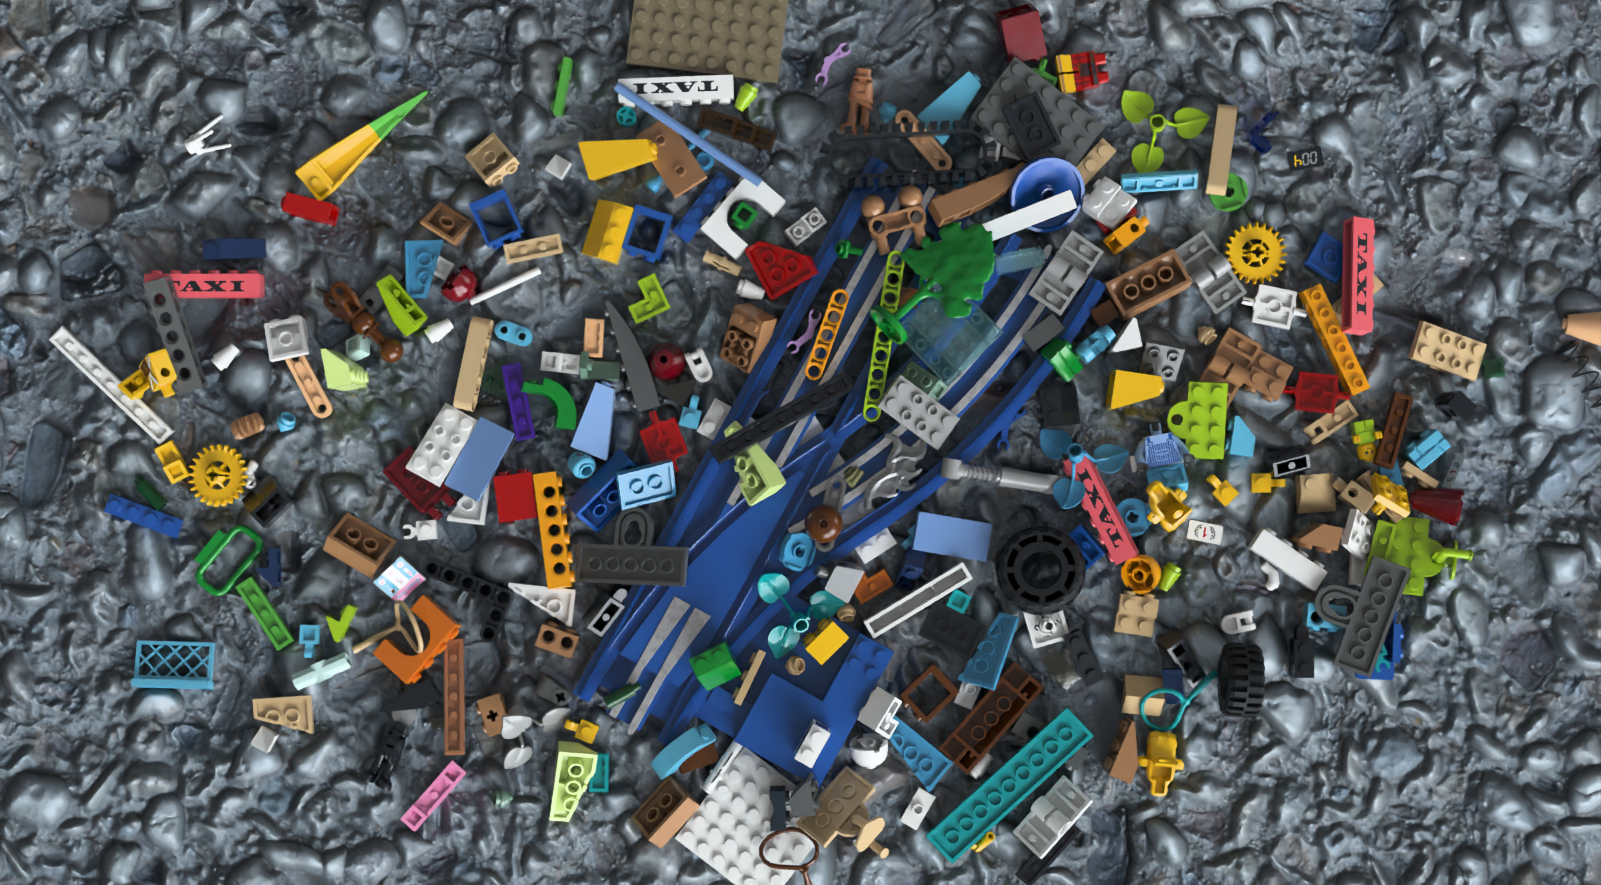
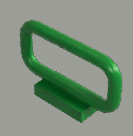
[194,524,264,596]

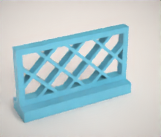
[131,640,215,690]

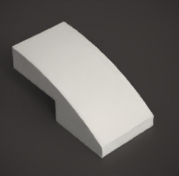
[540,351,580,375]

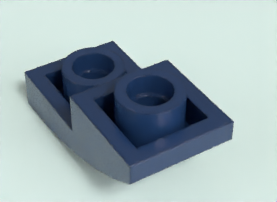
[1162,667,1186,704]

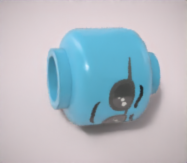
[567,450,596,479]

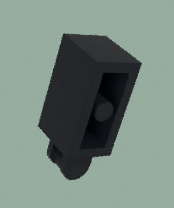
[581,584,627,637]
[1289,624,1314,678]

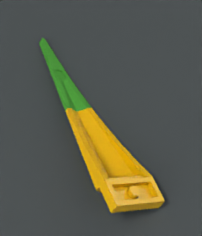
[295,90,428,201]

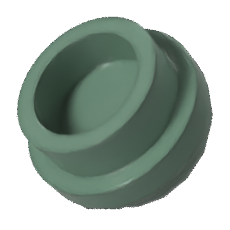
[493,788,513,808]

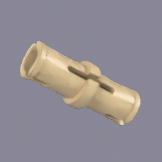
[702,250,742,277]

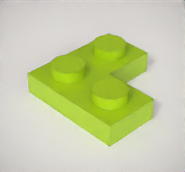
[628,273,671,324]

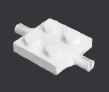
[1241,284,1307,330]

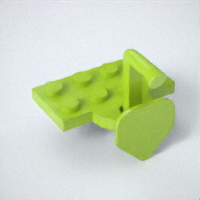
[1388,517,1473,596]

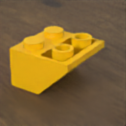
[802,617,849,665]

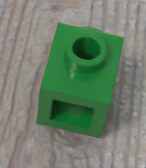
[731,202,758,231]

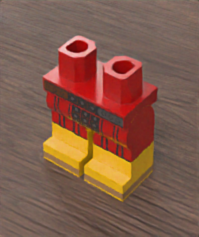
[1054,51,1109,94]

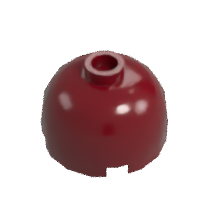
[439,264,477,302]

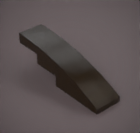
[697,107,778,152]

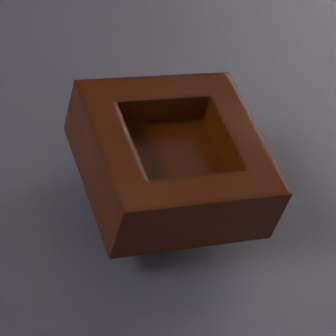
[898,287,918,309]

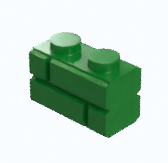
[1041,337,1083,382]

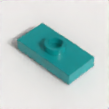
[589,752,609,792]

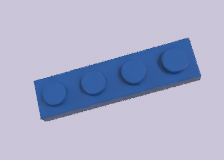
[673,171,735,243]
[104,493,184,538]

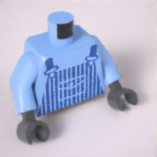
[1134,423,1195,476]

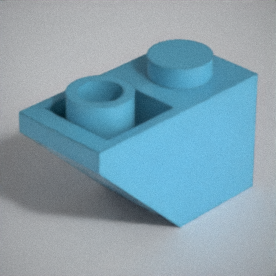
[1224,415,1255,457]

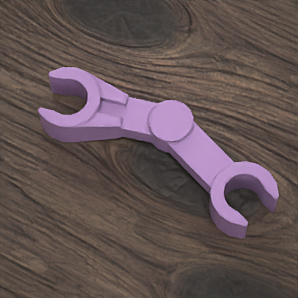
[815,43,851,86]
[787,310,822,354]

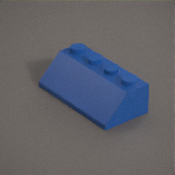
[566,449,639,533]

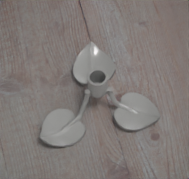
[501,705,571,769]

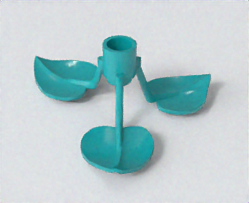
[757,573,845,659]

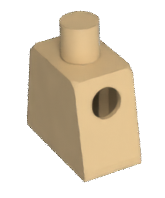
[1332,477,1376,515]

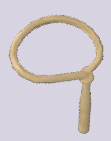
[352,600,424,654]

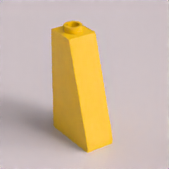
[578,139,658,181]

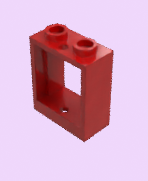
[281,192,340,227]

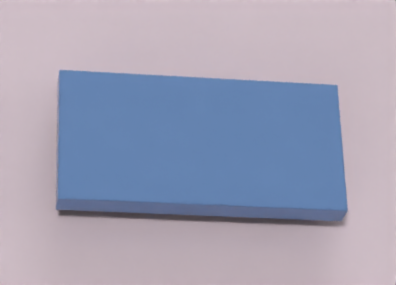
[444,416,515,502]
[911,511,993,562]

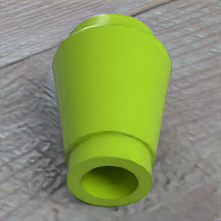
[734,82,758,112]
[1157,562,1182,592]

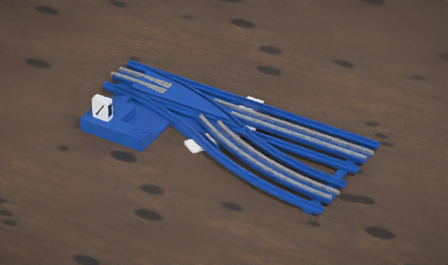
[573,156,1106,788]

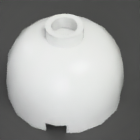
[849,733,888,769]

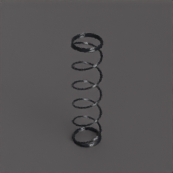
[1555,340,1601,423]

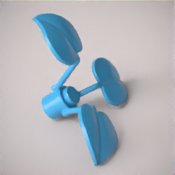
[1040,428,1129,509]

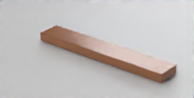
[444,638,465,755]

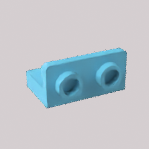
[1145,463,1189,491]

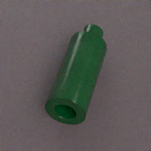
[134,476,168,511]
[603,682,642,709]

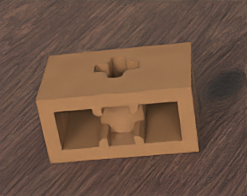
[476,691,508,737]

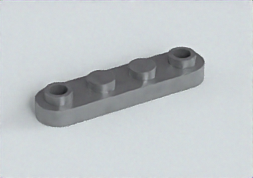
[815,475,846,552]

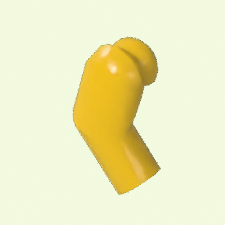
[971,832,995,852]

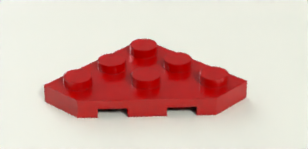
[744,240,819,301]

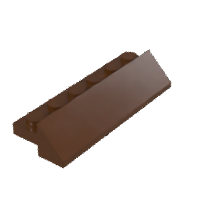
[938,661,1044,775]

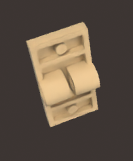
[1408,321,1487,381]

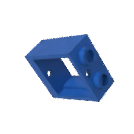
[469,189,525,249]
[622,204,673,263]

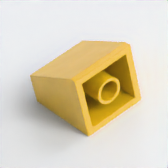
[1105,370,1164,410]

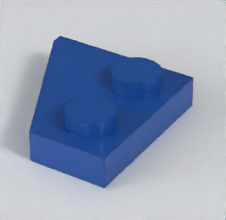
[1068,523,1107,571]

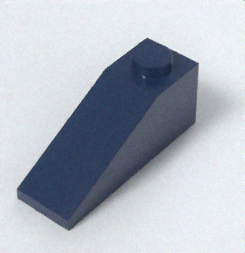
[202,239,267,261]

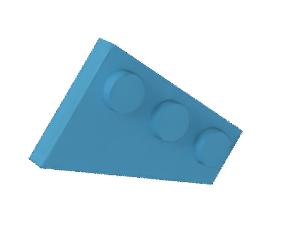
[405,240,444,299]

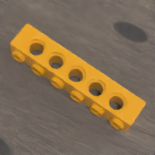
[1298,283,1371,396]
[533,471,575,590]

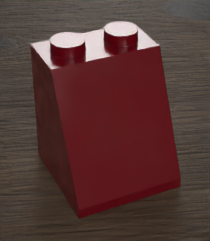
[994,3,1047,63]

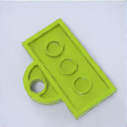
[1167,381,1228,459]

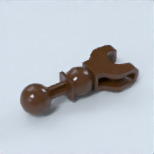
[323,281,404,363]

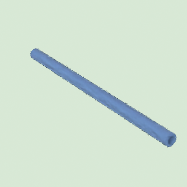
[614,82,763,187]

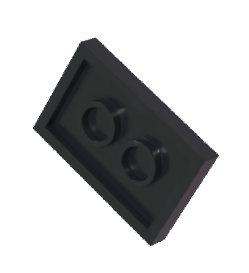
[1001,91,1061,161]
[918,601,987,660]

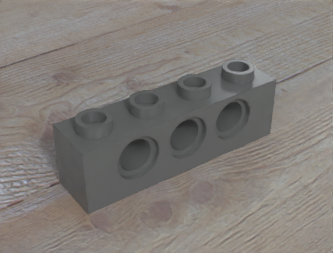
[1010,711,1089,771]

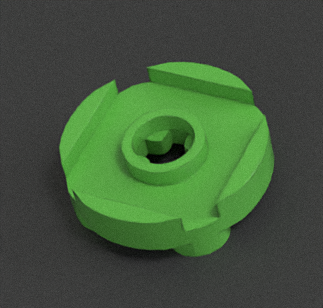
[1208,173,1248,212]

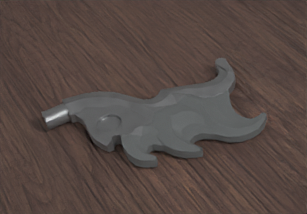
[863,434,927,509]

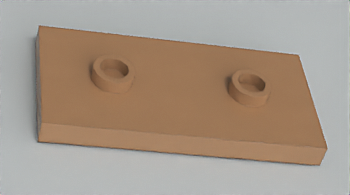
[636,121,707,199]

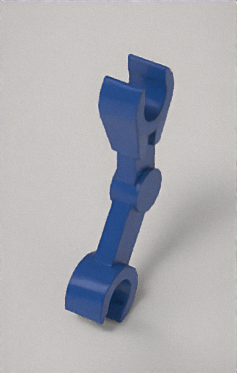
[996,409,1026,450]

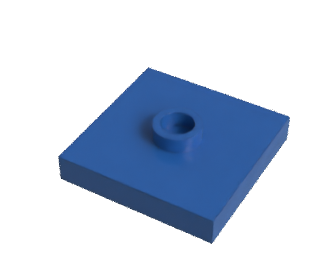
[1303,231,1343,284]

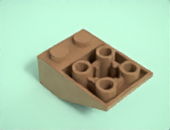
[719,303,777,373]
[1103,717,1138,784]

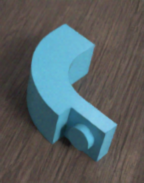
[651,723,717,780]

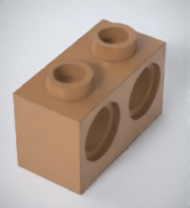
[535,621,581,659]

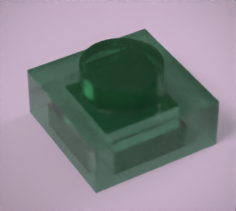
[1481,357,1505,379]

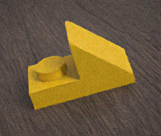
[117,369,150,400]

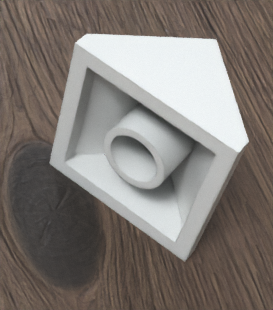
[1107,317,1142,354]

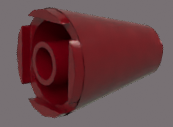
[647,343,686,381]
[1409,488,1465,526]

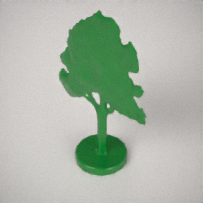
[870,221,995,345]

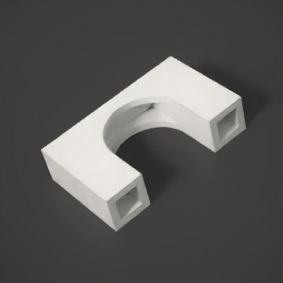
[700,176,786,261]

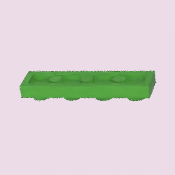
[235,576,295,651]

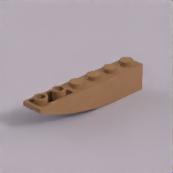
[928,162,1027,228]

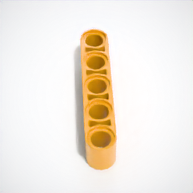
[805,289,849,381]

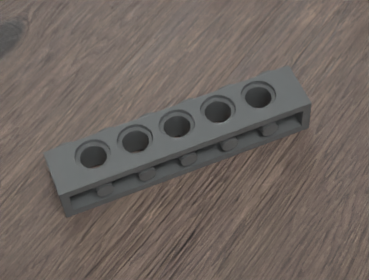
[143,275,208,394]

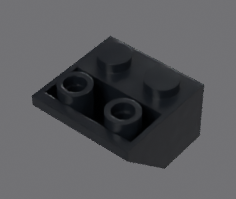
[242,473,297,528]

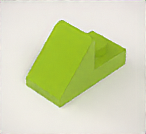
[326,603,358,643]

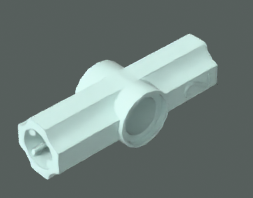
[291,652,352,690]

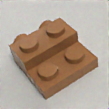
[1243,350,1294,402]

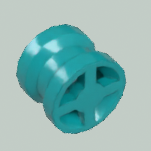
[616,106,637,128]

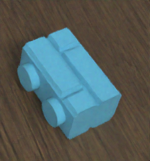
[1403,428,1451,471]

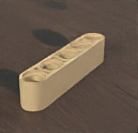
[1205,104,1238,196]
[453,316,493,412]

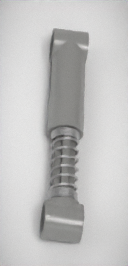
[940,458,1062,494]

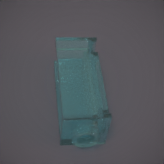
[994,245,1046,275]

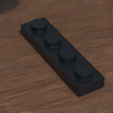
[1015,824,1081,885]

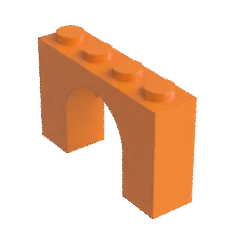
[373,595,462,684]

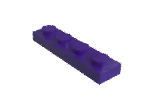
[501,362,536,442]

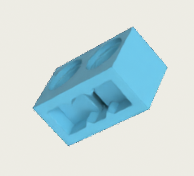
[1302,602,1347,632]

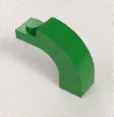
[520,378,577,431]

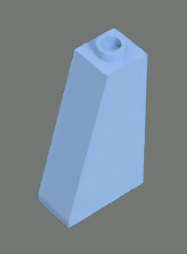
[570,381,615,461]

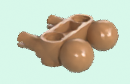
[861,185,927,256]

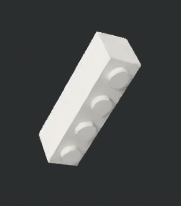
[1247,528,1328,591]

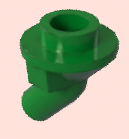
[835,239,863,258]

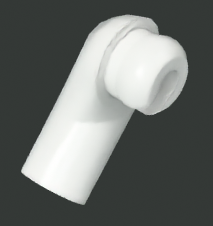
[244,459,259,489]
[1260,561,1280,591]

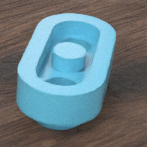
[495,321,533,347]

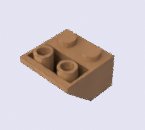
[1291,523,1343,554]

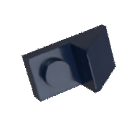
[254,547,282,587]

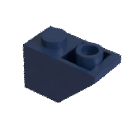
[893,547,926,592]

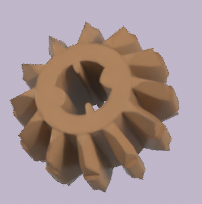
[230,413,265,440]

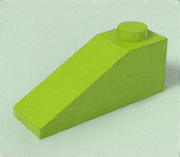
[376,274,428,337]

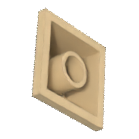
[1294,473,1336,514]

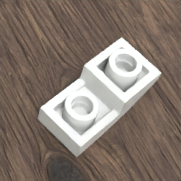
[783,207,827,247]

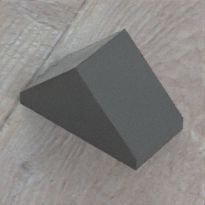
[1022,313,1064,352]

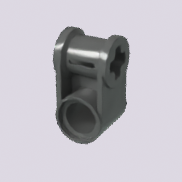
[534,673,572,706]

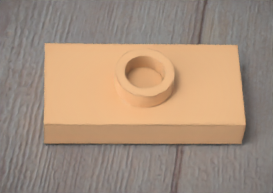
[583,318,605,358]

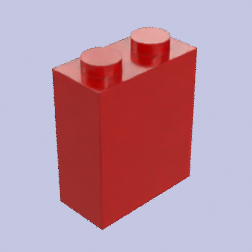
[493,469,538,523]

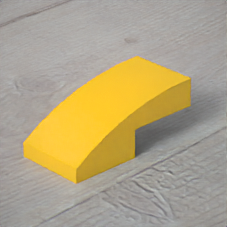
[154,439,189,484]

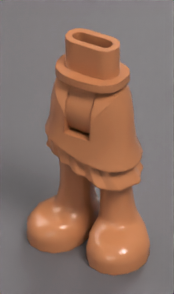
[839,68,874,135]

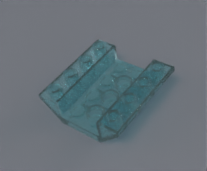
[901,285,1004,387]

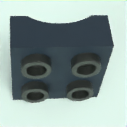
[769,785,790,831]

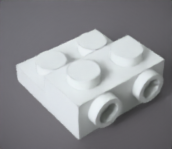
[1082,176,1137,231]
[264,315,309,362]

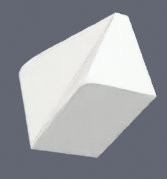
[545,154,572,180]
[250,725,279,753]

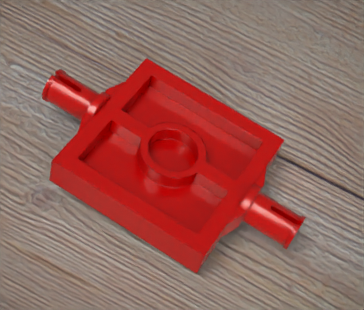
[1283,371,1351,414]
[639,410,689,473]

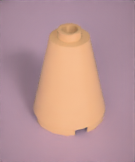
[1561,312,1601,346]

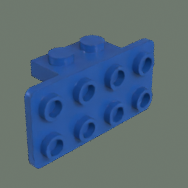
[1355,609,1404,680]

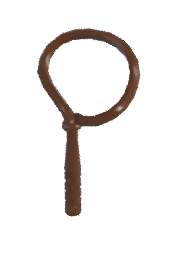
[759,827,819,885]

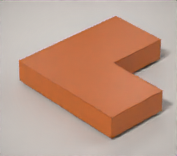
[854,562,894,605]

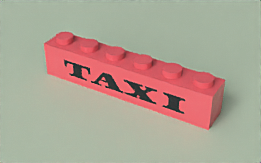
[1341,216,1375,336]
[144,270,265,298]
[1063,450,1139,565]

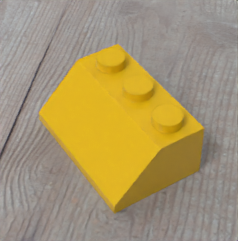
[581,199,634,265]

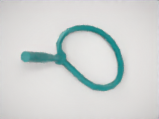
[1140,670,1218,731]

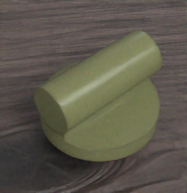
[843,466,864,487]

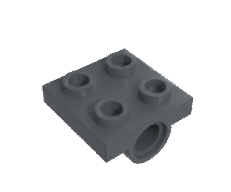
[1137,338,1185,382]

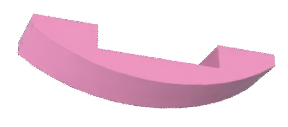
[400,760,467,832]

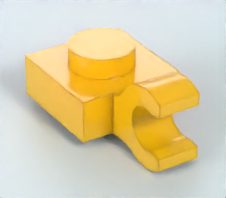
[1250,473,1285,493]
[1206,474,1239,507]
[564,719,600,744]

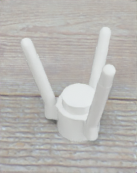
[184,115,231,155]

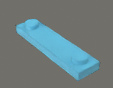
[1120,169,1199,193]

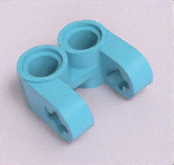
[1073,325,1117,365]

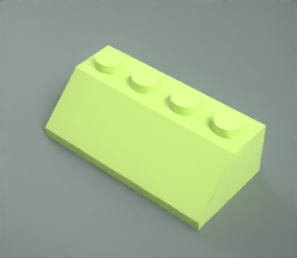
[321,348,369,391]

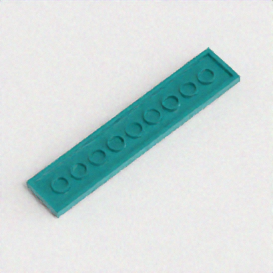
[926,706,1094,864]

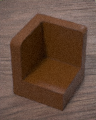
[1090,300,1120,327]

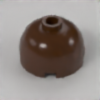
[804,504,843,543]

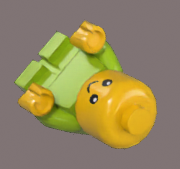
[1349,419,1383,462]

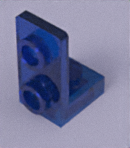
[1247,110,1280,155]

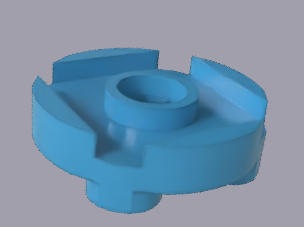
[1116,498,1152,537]
[778,532,816,571]

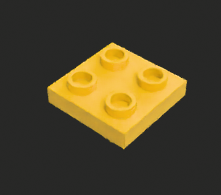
[1370,472,1410,518]

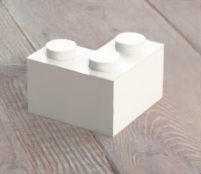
[857,686,902,739]

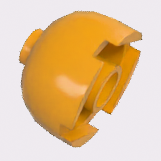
[1121,554,1161,594]

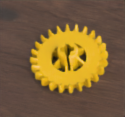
[1224,222,1287,285]
[187,444,248,507]

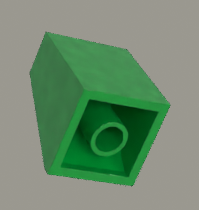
[689,639,742,691]

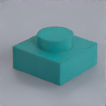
[946,589,972,614]

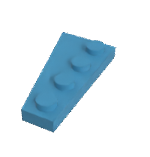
[957,612,1019,691]
[889,714,953,792]

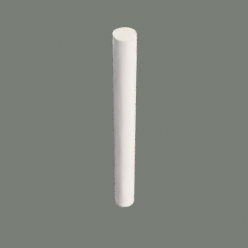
[469,267,541,305]

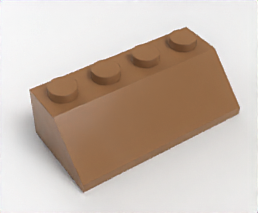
[1105,248,1192,322]

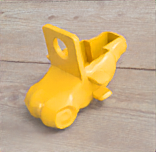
[1146,480,1192,532]
[1138,730,1184,796]

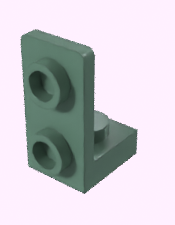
[579,351,621,381]
[902,361,948,402]

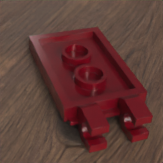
[382,445,457,520]

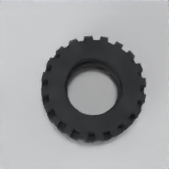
[1217,642,1265,718]

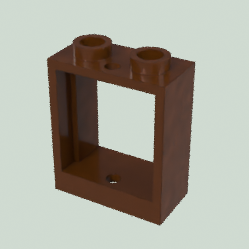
[899,662,960,724]

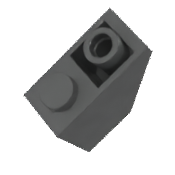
[789,772,821,816]

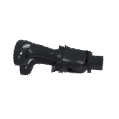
[358,720,410,791]

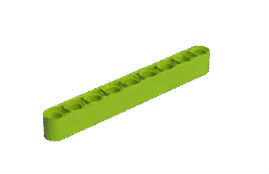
[863,251,905,422]

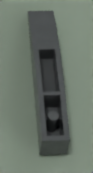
[603,300,661,413]

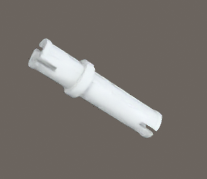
[701,739,743,794]

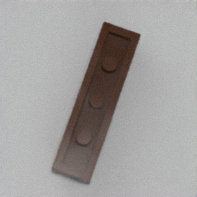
[1373,391,1414,470]

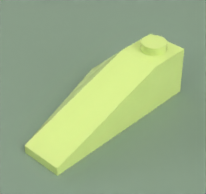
[724,421,786,506]
[549,741,598,822]

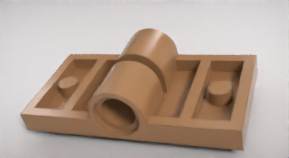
[1198,327,1262,410]

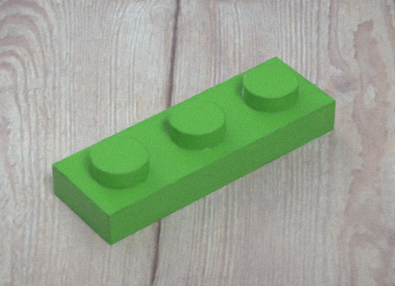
[551,57,573,118]

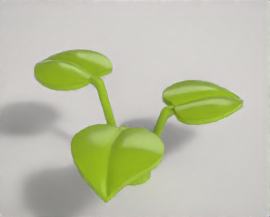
[1121,90,1210,173]

